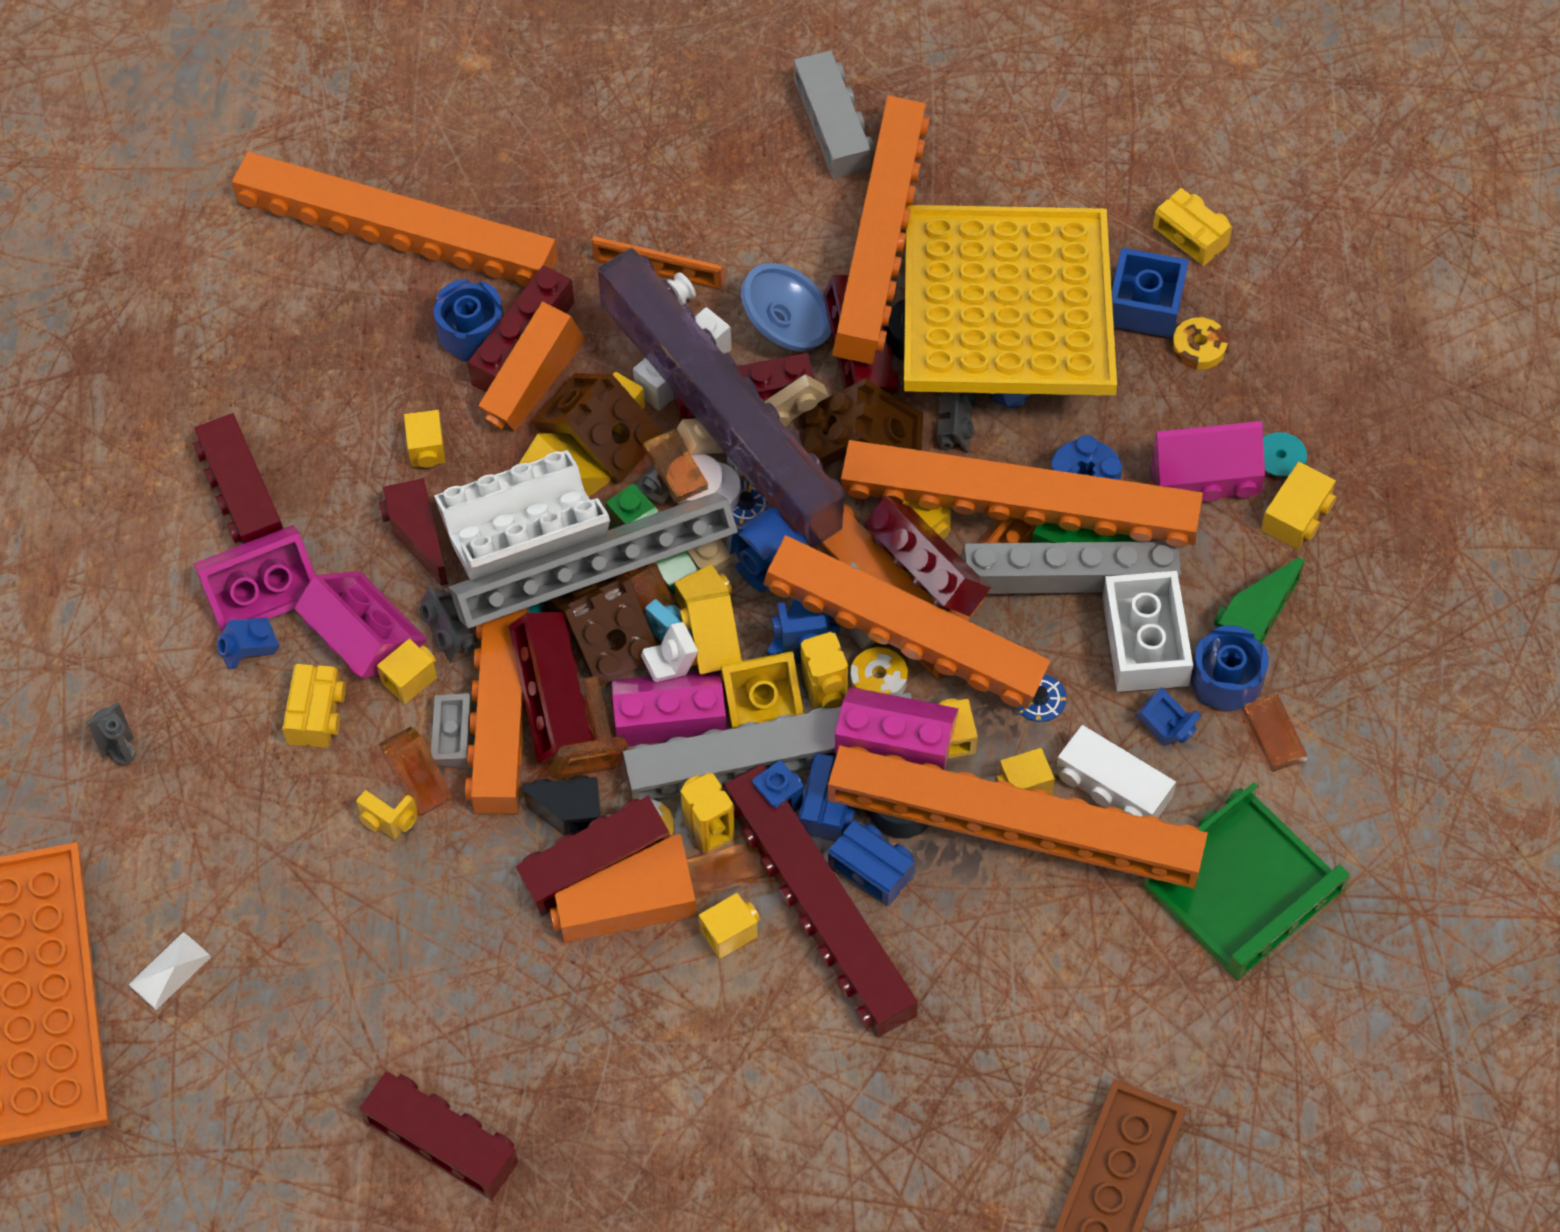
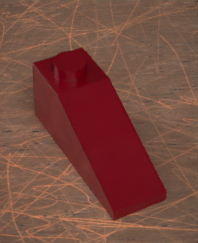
[379,478,448,586]

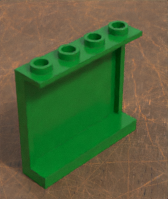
[1143,782,1350,981]

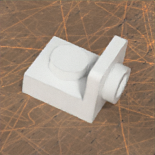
[641,622,698,682]

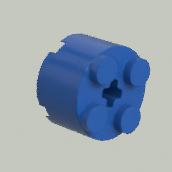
[433,279,503,362]
[1050,435,1122,480]
[726,507,807,593]
[1191,625,1269,710]

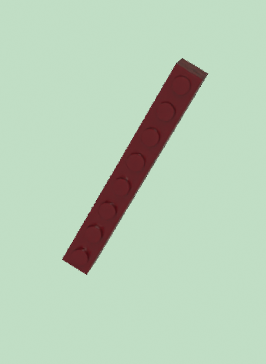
[724,764,918,1038]

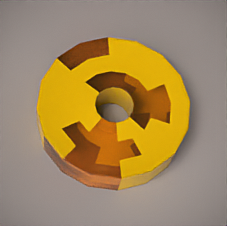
[1172,317,1228,370]

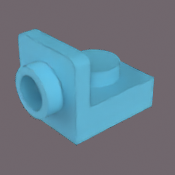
[645,599,690,642]

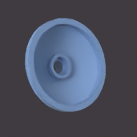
[741,263,831,352]

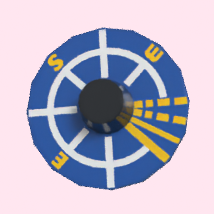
[732,481,772,525]
[1015,674,1067,722]

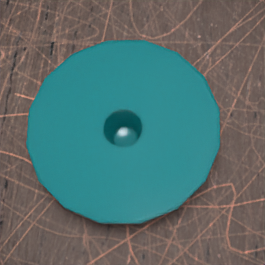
[1263,432,1307,477]

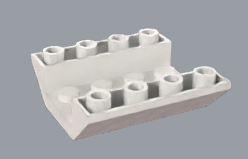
[434,450,610,581]

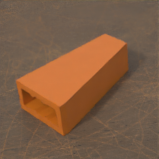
[478,301,586,432]
[550,834,697,943]

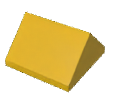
[519,433,612,497]
[721,651,804,729]

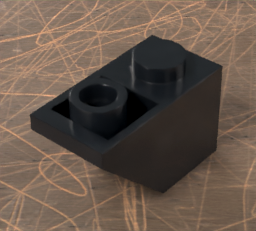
[523,775,601,836]

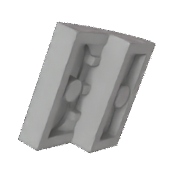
[431,693,477,768]

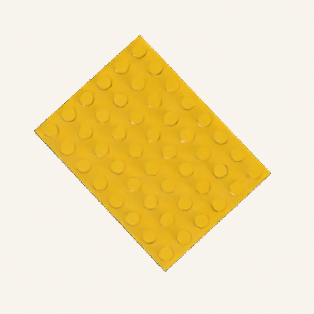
[904,205,1117,396]

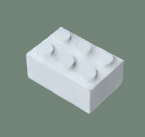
[1102,571,1193,692]

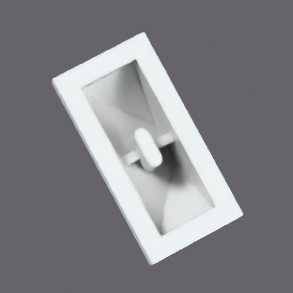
[128,932,211,1010]

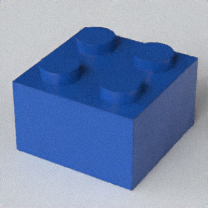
[1112,248,1189,338]

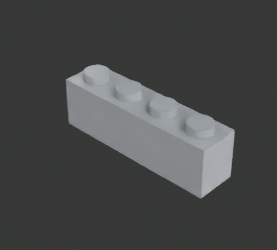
[794,50,875,179]

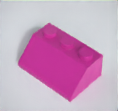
[1150,421,1265,502]
[193,525,315,633]
[294,571,427,678]
[611,671,727,747]
[835,687,959,770]

